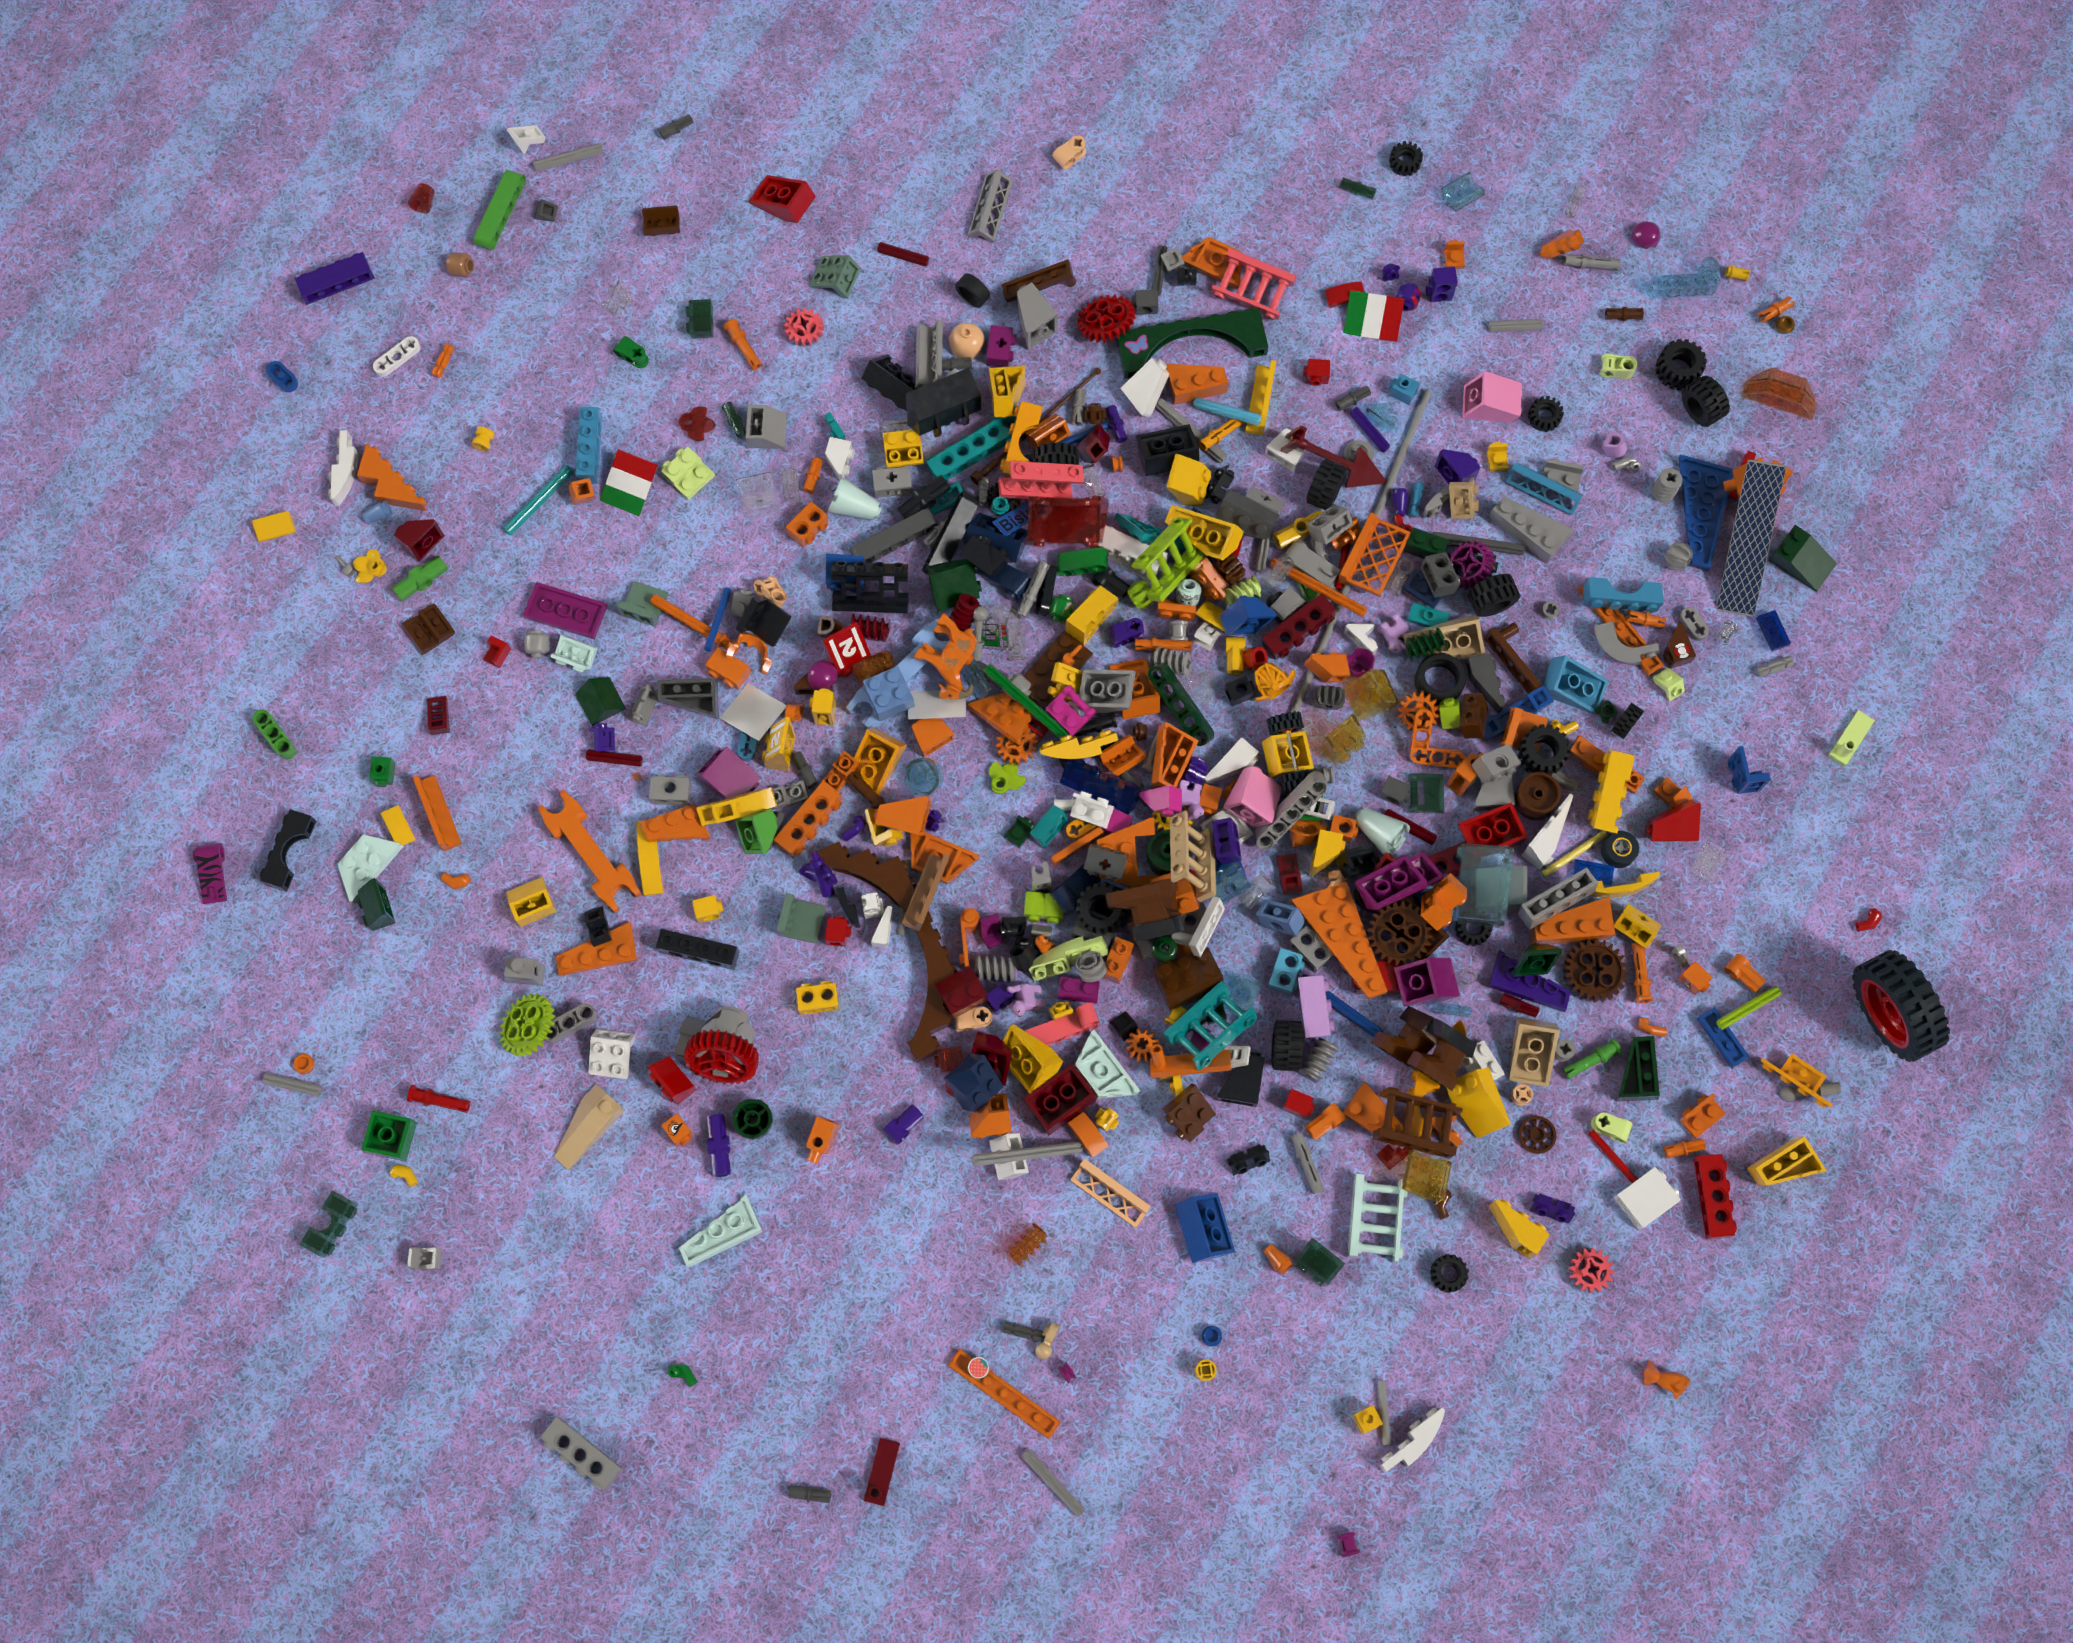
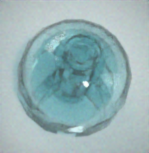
[905,758,944,797]

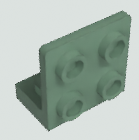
[810,255,861,298]
[617,581,669,627]
[777,893,826,944]

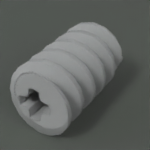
[1652,468,1682,504]
[1149,646,1192,676]
[974,955,1015,982]
[1299,1038,1339,1083]

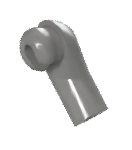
[1611,457,1641,472]

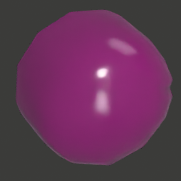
[1632,221,1661,249]
[1347,648,1375,678]
[808,660,838,690]

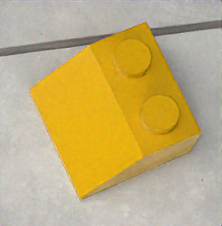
[1166,454,1211,505]
[1309,829,1346,877]

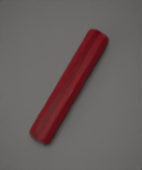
[877,242,929,266]
[586,749,643,767]
[1384,809,1437,845]

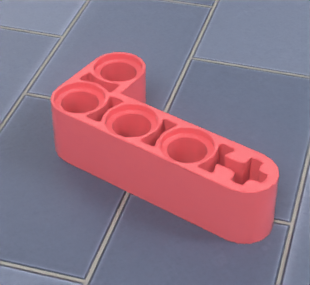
[1025,1003,1099,1046]

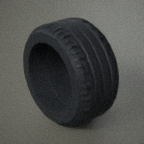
[1414,653,1467,705]

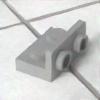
[1540,459,1584,492]

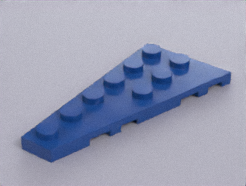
[1678,454,1733,571]

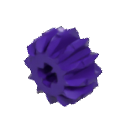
[1179,756,1208,789]

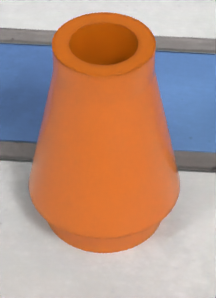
[1263,1244,1293,1275]

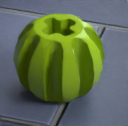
[1127,580,1153,609]

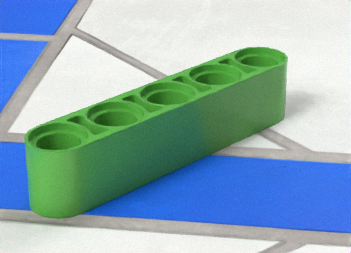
[474,170,526,250]

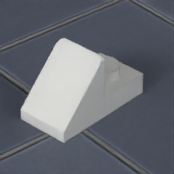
[507,125,546,154]
[1194,621,1222,651]
[1344,624,1378,655]

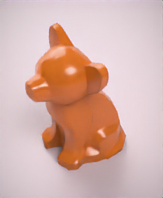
[1643,1360,1690,1400]

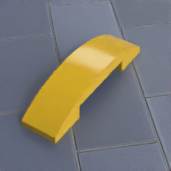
[637,820,664,896]
[1589,872,1660,898]

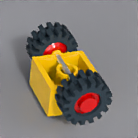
[1262,711,1317,794]

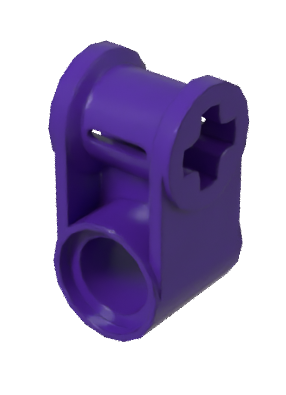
[1107,618,1144,648]

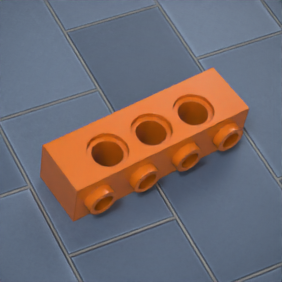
[773,781,842,858]

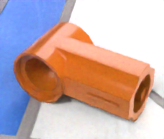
[1724,954,1766,993]
[1305,1102,1347,1141]

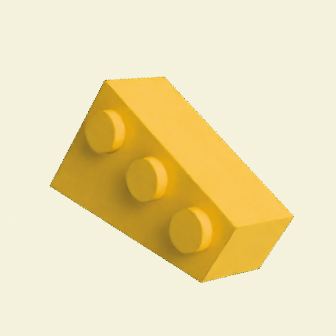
[989,366,1026,418]
[1065,585,1118,645]
[1747,1136,1827,1186]

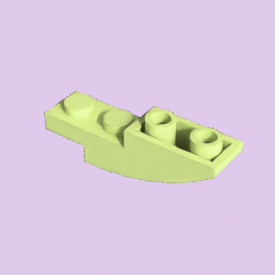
[1029,936,1109,981]

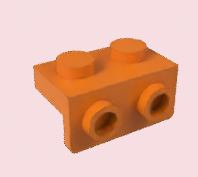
[1157,599,1196,621]
[1099,734,1147,778]

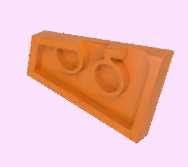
[640,804,710,842]
[1343,1081,1403,1146]

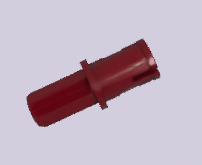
[1499,993,1540,1018]

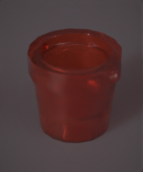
[408,183,435,214]

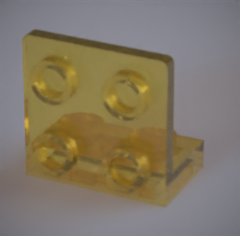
[1402,1150,1452,1202]

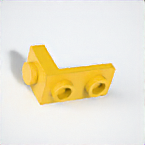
[865,808,904,847]

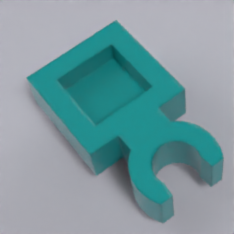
[824,412,846,440]

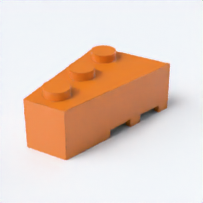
[1165,363,1229,405]
[1151,722,1199,788]

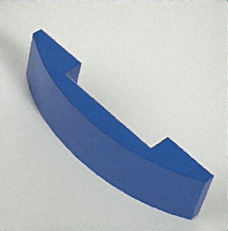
[1484,685,1554,741]

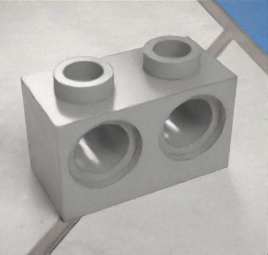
[1307,504,1353,545]
[1288,925,1333,973]

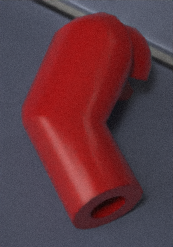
[1393,515,1413,536]

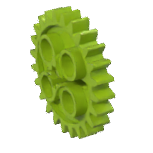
[499,993,556,1057]

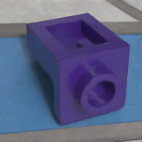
[589,723,615,751]

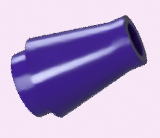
[1390,488,1409,516]

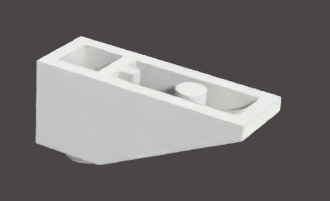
[1203,737,1259,785]

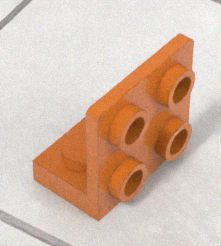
[1189,557,1229,601]
[1500,707,1548,754]

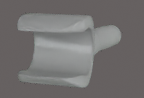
[335,555,355,578]

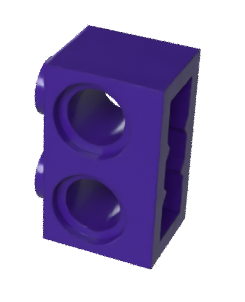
[1426,267,1458,302]
[1212,817,1242,865]

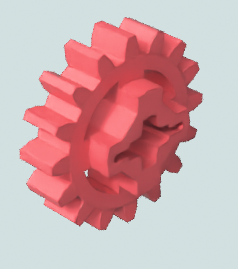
[784,307,824,347]
[1568,1248,1615,1293]

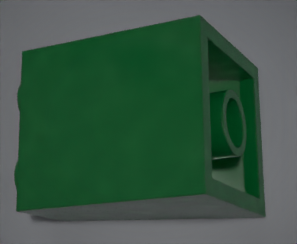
[927,559,982,612]

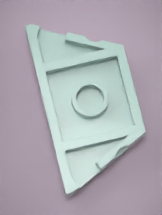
[338,834,404,903]
[1074,1030,1140,1099]

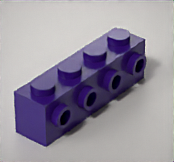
[294,252,375,305]

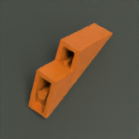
[357,444,427,511]

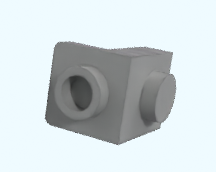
[730,588,756,617]
[407,1247,442,1270]

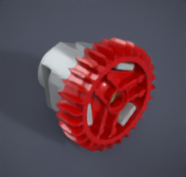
[684,1006,759,1085]

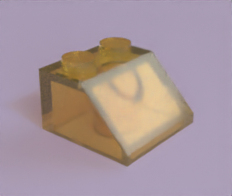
[1343,669,1399,721]
[1321,714,1366,766]

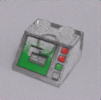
[974,604,1021,650]

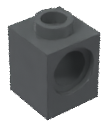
[1132,289,1159,315]
[1379,776,1411,807]

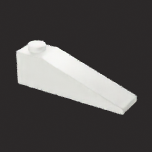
[1521,793,1574,870]

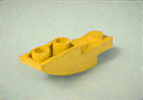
[1039,729,1118,759]
[696,787,777,826]

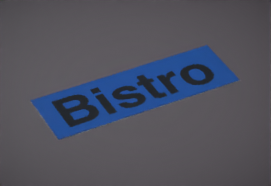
[993,499,1047,536]

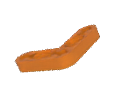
[1409,708,1466,768]

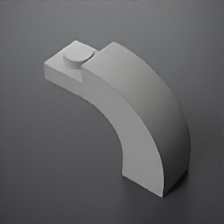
[1594,622,1660,665]

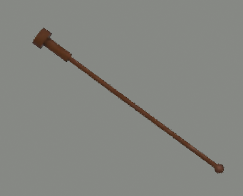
[970,368,1101,486]

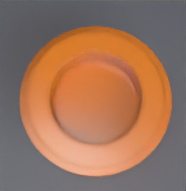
[293,1054,315,1074]

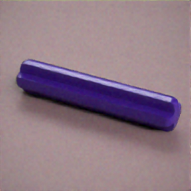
[1350,407,1390,453]

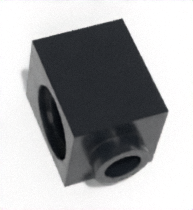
[1224,676,1255,706]

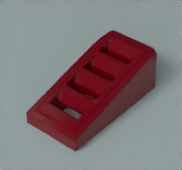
[427,696,450,735]

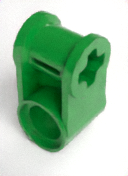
[613,336,649,368]

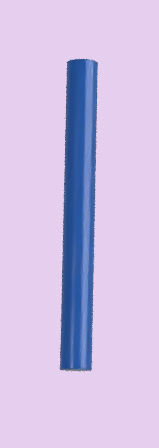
[704,587,731,652]

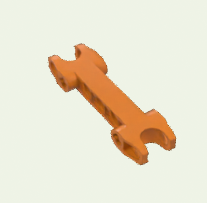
[538,789,642,914]

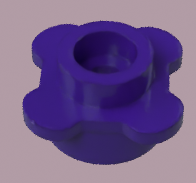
[1382,263,1400,282]

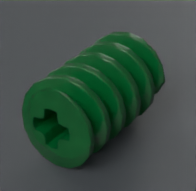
[1405,627,1448,662]

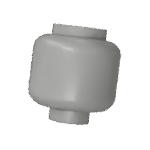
[524,630,549,658]
[1003,673,1031,701]

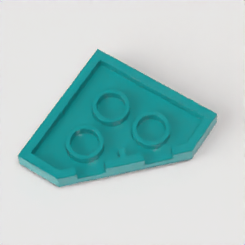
[1114,513,1186,551]

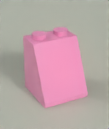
[1462,371,1522,423]
[1223,766,1282,828]

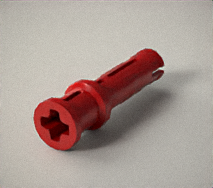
[407,1085,471,1113]

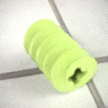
[1221,575,1261,607]

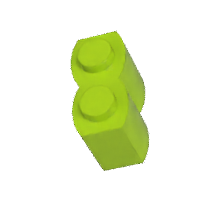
[1024,892,1063,924]

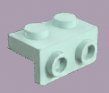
[550,635,597,672]

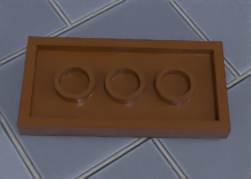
[1024,631,1093,710]

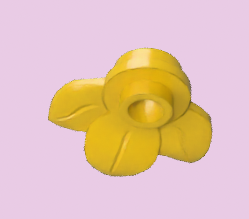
[353,549,387,583]

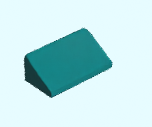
[1030,805,1068,848]

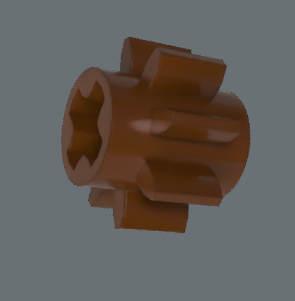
[1084,403,1106,424]

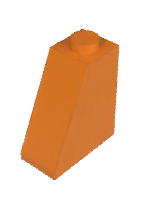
[873,796,932,836]

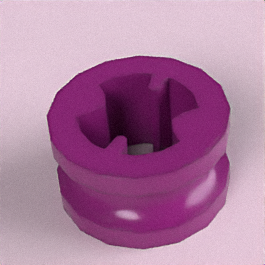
[1058,1362,1077,1384]

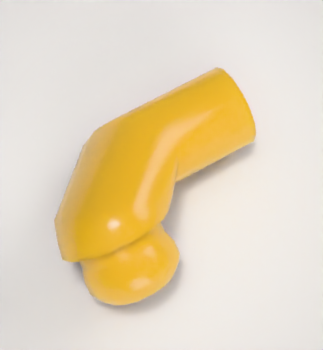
[1550,720,1579,736]
[390,1164,419,1188]

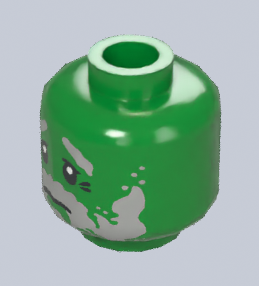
[1049,594,1075,623]

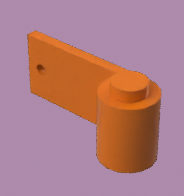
[959,908,980,968]

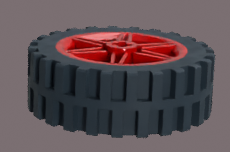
[1852,950,1950,1062]

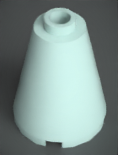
[828,478,882,520]
[1354,808,1410,855]

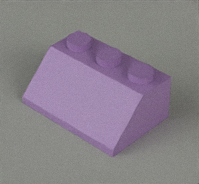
[1298,976,1335,1038]

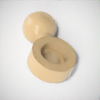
[1036,1322,1060,1359]

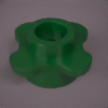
[1595,701,1618,723]

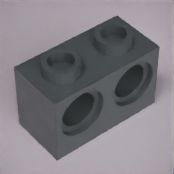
[1420,552,1460,598]

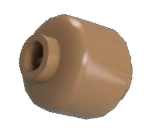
[446,252,474,277]

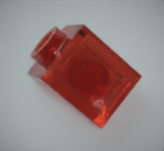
[1376,1144,1413,1170]

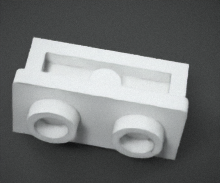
[1462,1040,1505,1081]

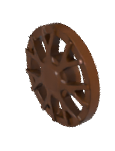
[1518,1116,1557,1154]

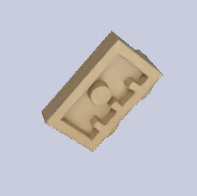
[1449,477,1479,519]

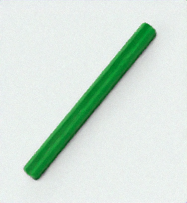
[984,664,1073,740]

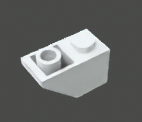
[825,437,855,481]

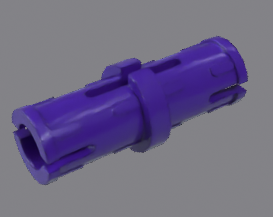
[1106,405,1128,443]

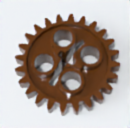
[1368,901,1433,965]
[1562,939,1629,1003]

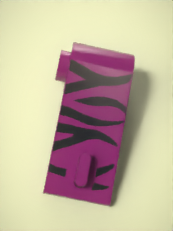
[193,843,227,904]

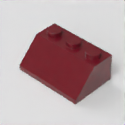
[1023,1064,1097,1136]

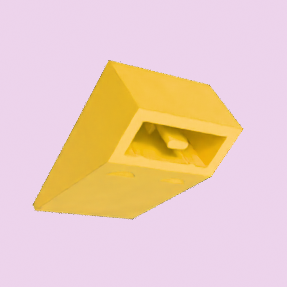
[1489,1199,1550,1259]

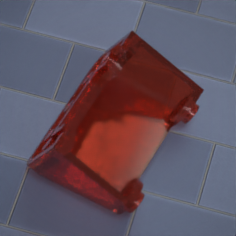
[1027,496,1109,547]

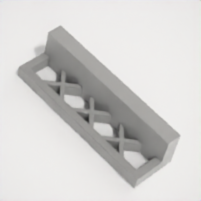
[968,169,1013,242]
[915,320,943,388]

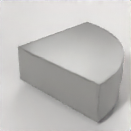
[1670,944,1689,967]

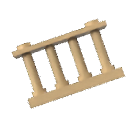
[1170,810,1216,902]

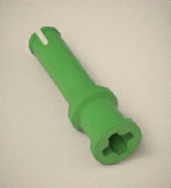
[1562,1038,1622,1080]

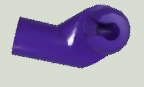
[841,815,866,841]

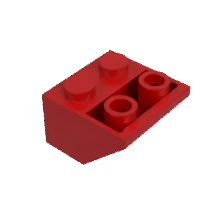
[647,1056,697,1105]

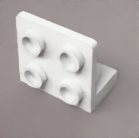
[588,1029,636,1079]

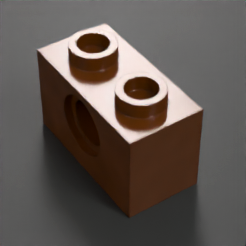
[1459,693,1488,739]

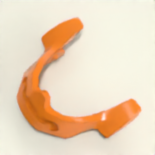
[726,632,772,674]

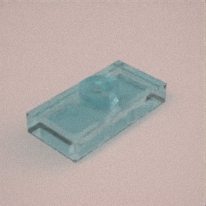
[961,659,992,700]

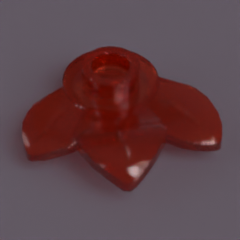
[679,407,716,441]

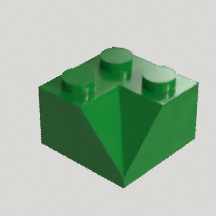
[361,1111,417,1162]

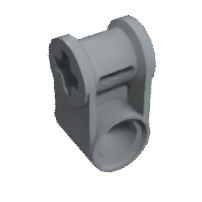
[1169,621,1188,640]

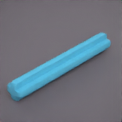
[1193,397,1261,425]

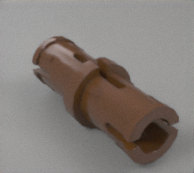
[1605,307,1644,321]

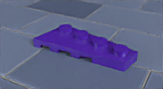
[1488,950,1571,1012]

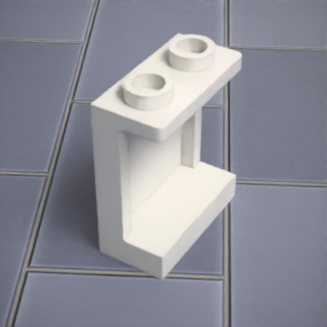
[1613,1167,1681,1230]

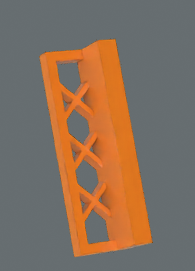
[413,775,462,852]

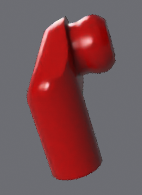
[1855,908,1882,932]

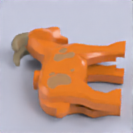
[914,613,977,700]

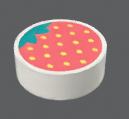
[968,1357,989,1379]

